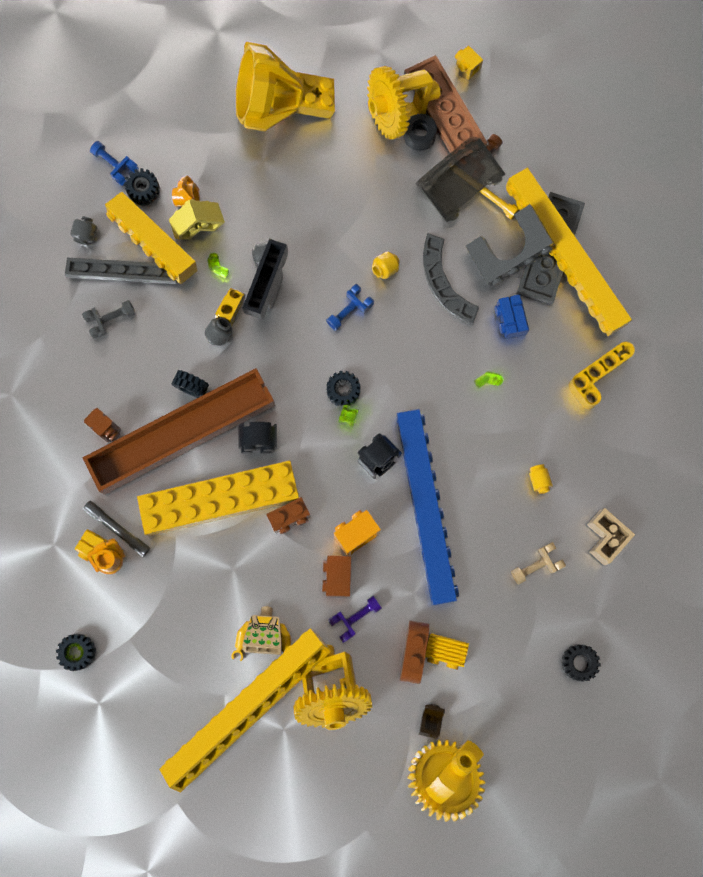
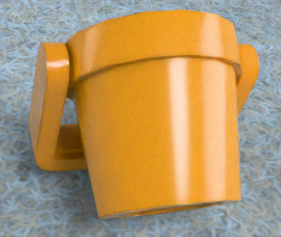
[172,175,200,207]
[87,538,126,575]

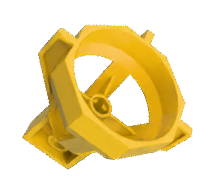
[236,42,335,132]

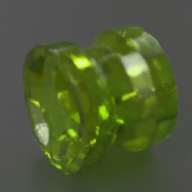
[338,405,359,428]

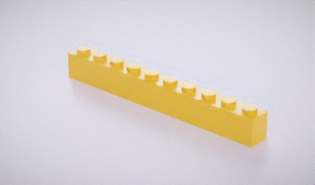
[506,167,632,336]
[159,628,331,793]

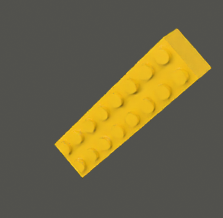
[137,460,299,537]

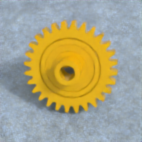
[367,66,440,140]
[293,645,372,730]
[407,740,485,822]

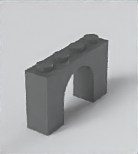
[466,204,556,286]

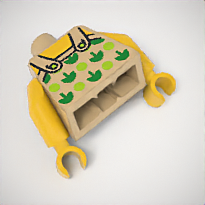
[231,606,291,661]

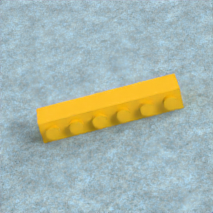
[105,192,198,284]

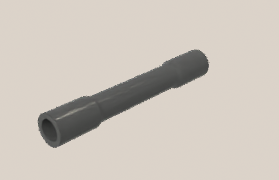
[83,500,151,557]

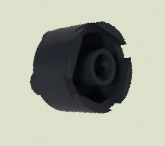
[238,422,277,454]
[357,433,402,479]

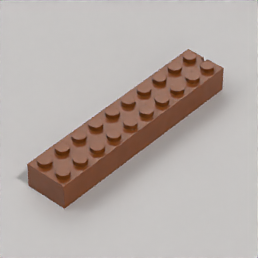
[82,368,276,495]

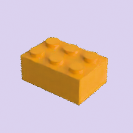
[333,510,381,556]

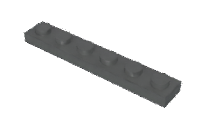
[65,257,177,284]

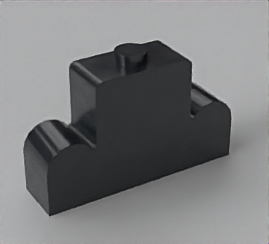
[242,239,288,320]

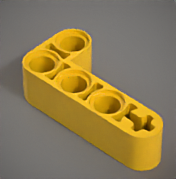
[568,342,635,409]

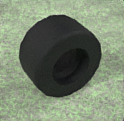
[404,114,437,151]

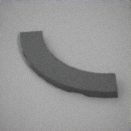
[423,233,479,325]

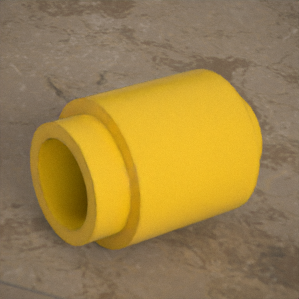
[529,464,553,494]

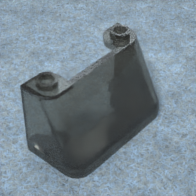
[416,136,505,222]

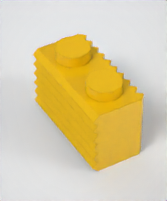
[425,633,469,670]

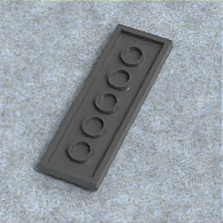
[517,192,585,304]

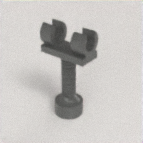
[82,300,135,338]

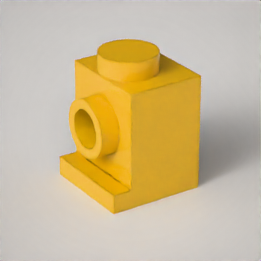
[455,45,483,80]

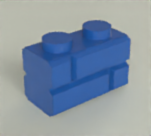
[495,295,529,339]

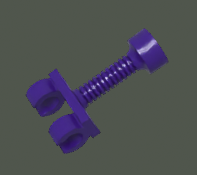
[328,596,382,643]

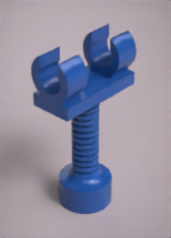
[90,141,139,186]
[326,284,374,331]

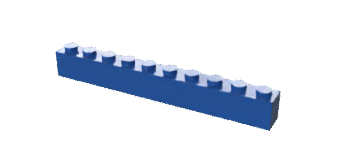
[396,409,459,605]

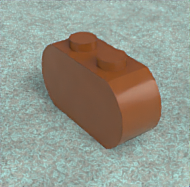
[399,620,429,684]

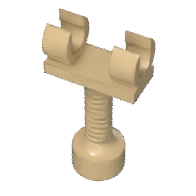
[511,542,566,585]

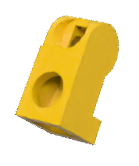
[215,288,245,327]

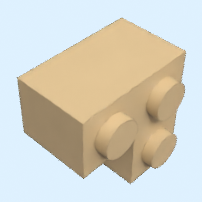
[587,508,635,565]

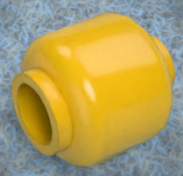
[372,251,400,279]

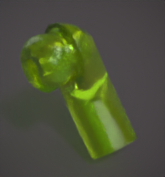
[207,253,229,278]
[474,371,503,388]

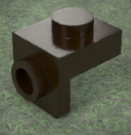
[419,704,445,739]

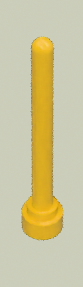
[446,162,519,220]

